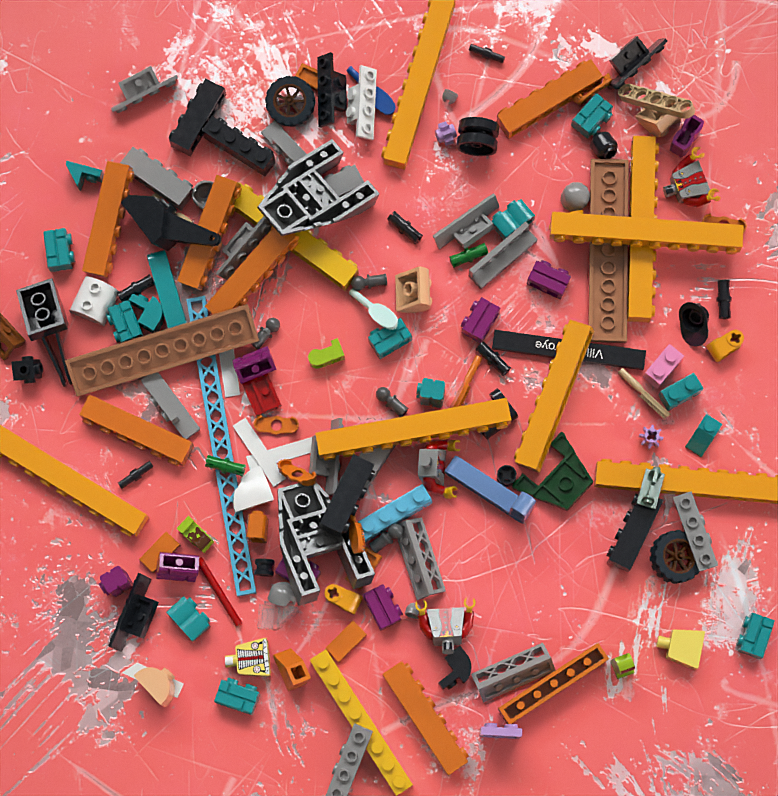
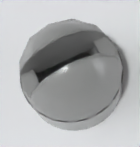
[442,89,458,104]
[404,603,421,619]

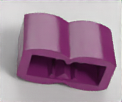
[670,115,704,158]

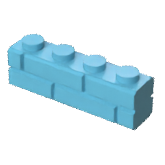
[358,484,432,543]

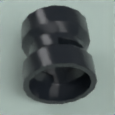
[497,465,517,487]

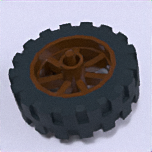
[265,76,315,127]
[649,530,699,584]

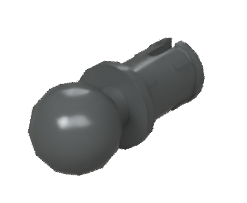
[351,273,387,291]
[251,317,280,350]
[376,387,409,417]
[369,524,403,553]

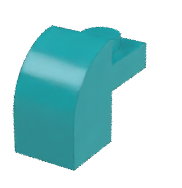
[129,294,165,333]

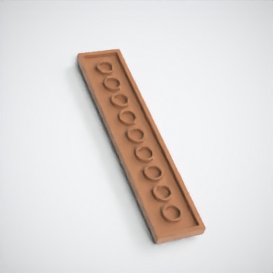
[588,159,629,343]
[65,304,259,397]

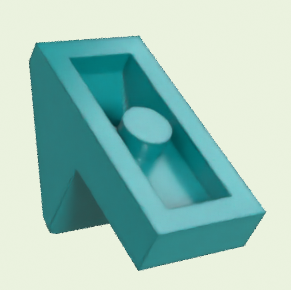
[66,161,104,191]
[685,414,722,457]

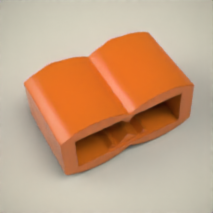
[246,511,269,543]

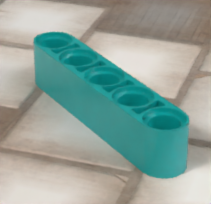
[147,250,187,328]

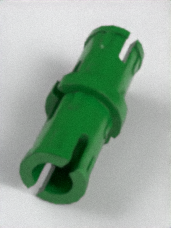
[449,243,488,268]
[205,455,246,477]

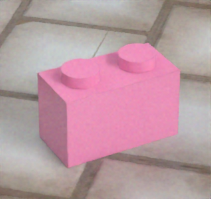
[643,344,684,389]

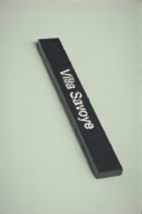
[492,330,646,370]

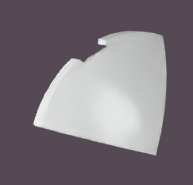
[233,466,274,513]

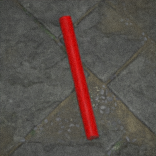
[199,557,243,627]

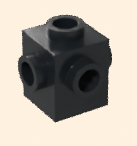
[11,356,43,384]

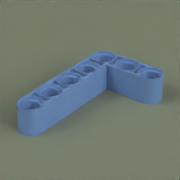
[444,456,536,523]

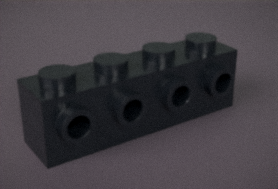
[169,78,227,157]
[202,116,276,176]
[319,454,376,537]
[606,494,663,572]

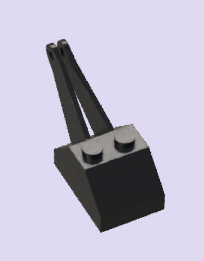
[121,195,221,251]
[16,278,72,387]

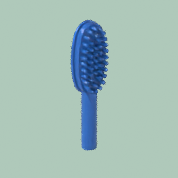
[346,66,396,115]

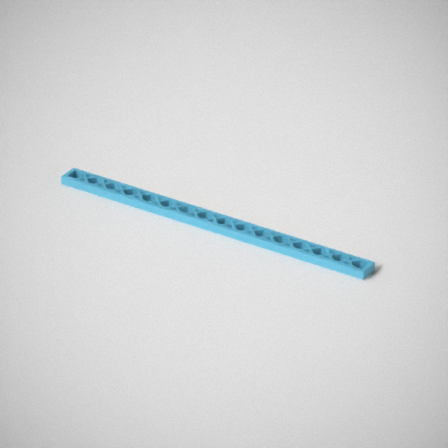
[186,296,257,597]

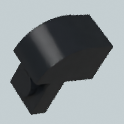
[438,646,472,690]

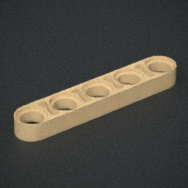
[618,84,695,119]

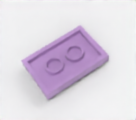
[479,723,522,739]

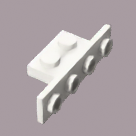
[346,65,377,141]

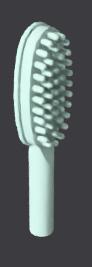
[349,288,398,330]

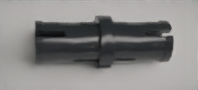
[387,211,423,244]
[117,274,155,302]
[716,280,732,319]
[476,342,511,376]

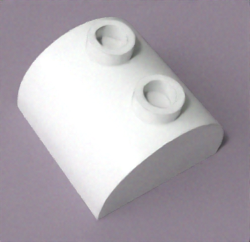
[69,276,119,326]

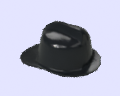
[679,302,709,347]

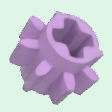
[435,121,457,146]
[638,425,664,450]

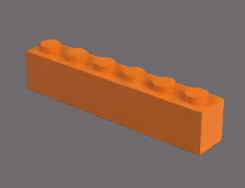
[496,59,603,139]
[82,161,134,278]
[177,174,242,291]
[204,228,300,314]
[79,394,194,467]
[498,643,609,724]
[382,661,469,776]

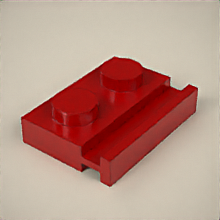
[242,373,282,417]

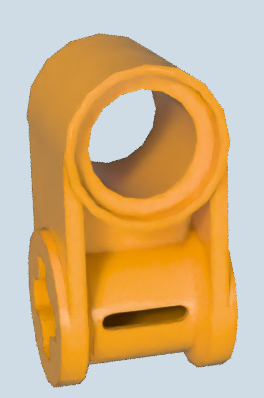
[706,330,744,363]
[325,584,363,615]

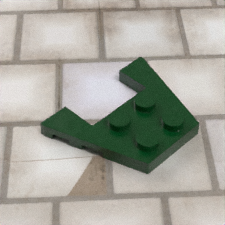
[512,432,593,511]

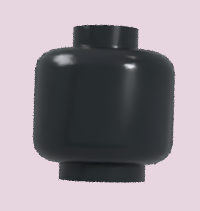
[590,132,618,159]

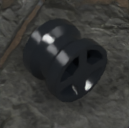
[254,559,275,577]

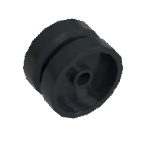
[456,117,500,156]

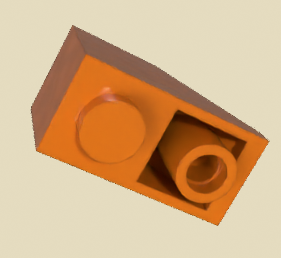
[273,648,311,692]

